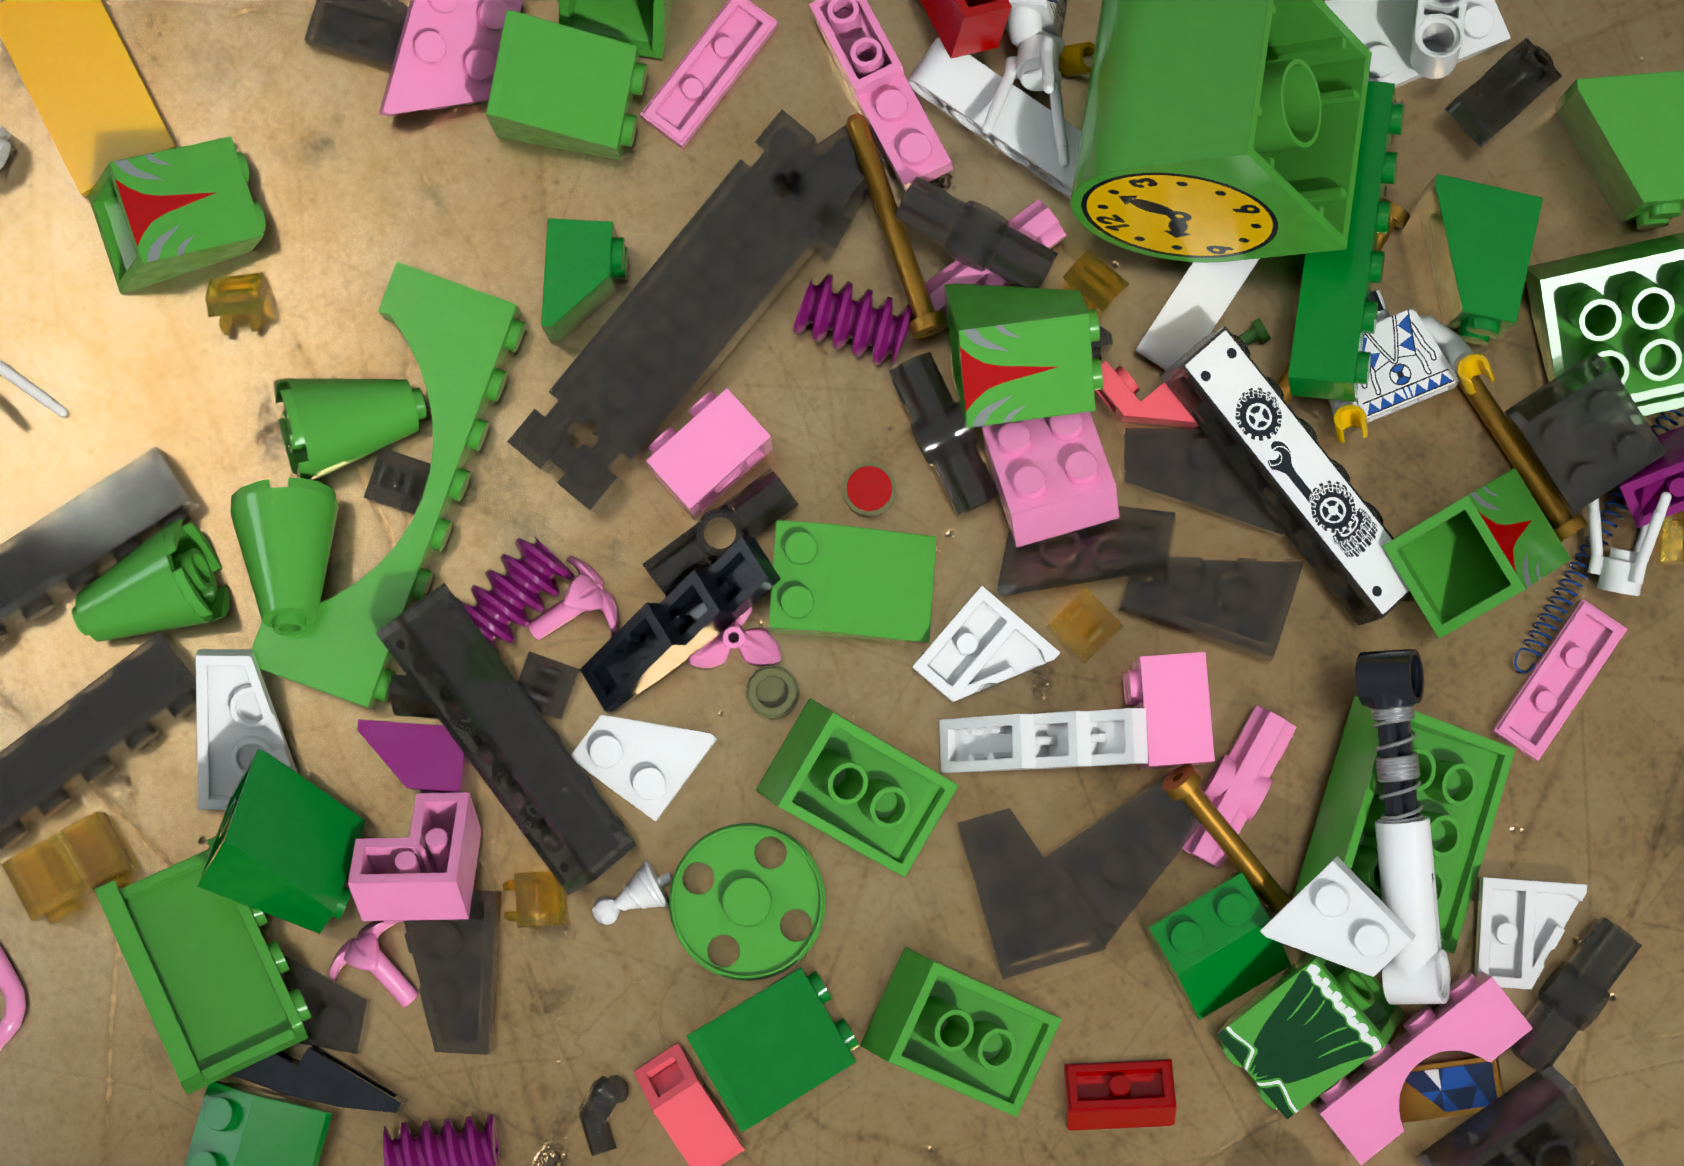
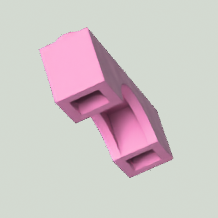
[1313,972,1533,1165]

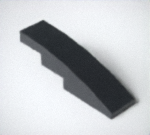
[580,536,781,712]
[231,1045,408,1113]

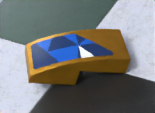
[1399,1056,1506,1123]

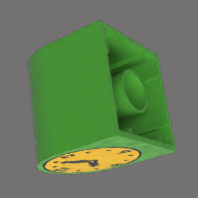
[1070,0,1372,263]

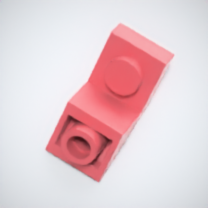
[1094,361,1208,430]
[634,1043,745,1166]

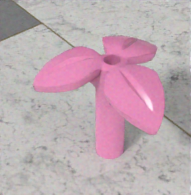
[528,555,619,640]
[688,606,781,668]
[329,921,419,1007]

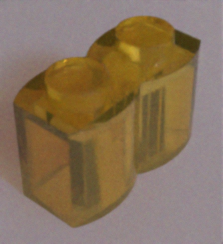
[1,812,135,925]

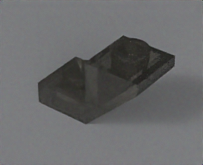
[1445,38,1562,148]

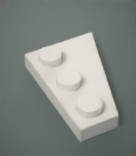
[1324,0,1511,88]
[196,649,298,810]

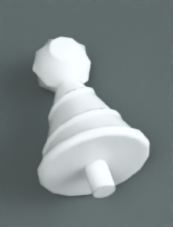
[592,860,672,925]

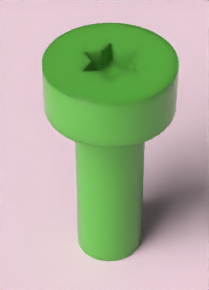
[1233,318,1271,349]

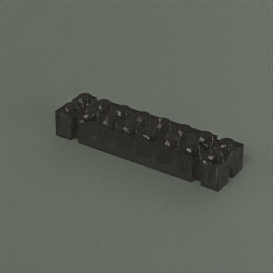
[507,109,867,514]

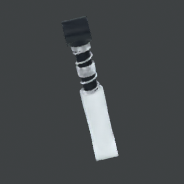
[1355,649,1451,1005]

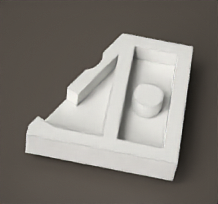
[912,586,1061,703]
[569,715,717,822]
[1260,856,1416,977]
[1474,877,1587,990]

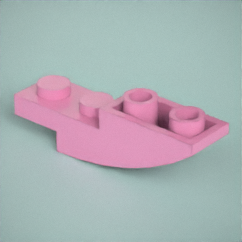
[809,0,953,193]

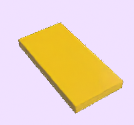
[0,0,177,198]

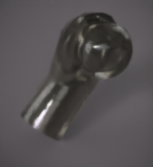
[579,1075,629,1156]

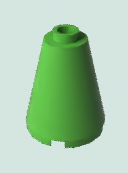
[273,378,427,481]
[230,478,339,635]
[72,519,230,642]

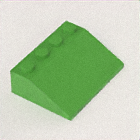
[1526,232,1684,433]
[1293,696,1516,954]

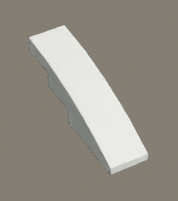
[939,708,1148,773]

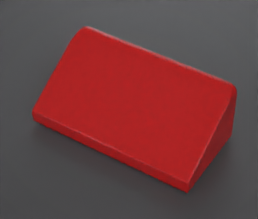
[1064,1059,1177,1131]

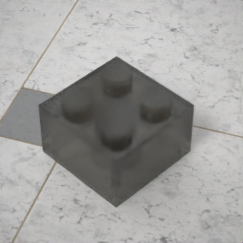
[1505,352,1667,513]

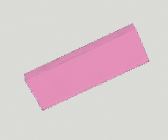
[640,0,778,150]
[1491,599,1627,762]

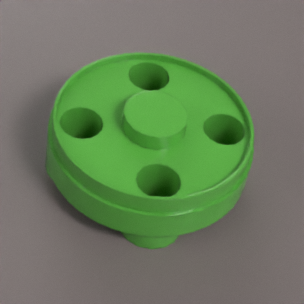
[669,823,826,981]

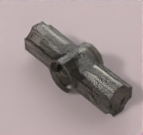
[894,176,1058,288]
[889,352,999,516]
[642,468,799,597]
[1508,917,1642,1075]

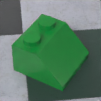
[541,218,628,343]
[1144,872,1292,1020]
[184,1081,333,1166]

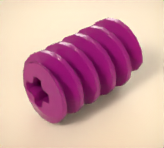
[793,274,912,368]
[455,535,575,650]
[383,1114,499,1166]

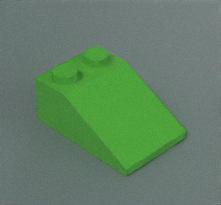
[769,520,937,643]
[755,698,959,878]
[860,947,1062,1117]

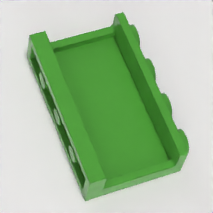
[94,836,312,1095]

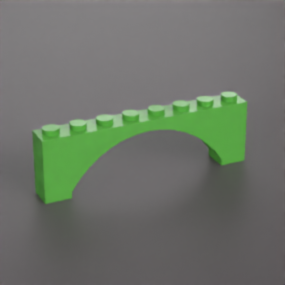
[251,261,526,710]

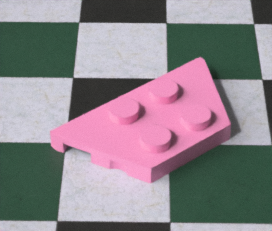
[379,0,524,117]

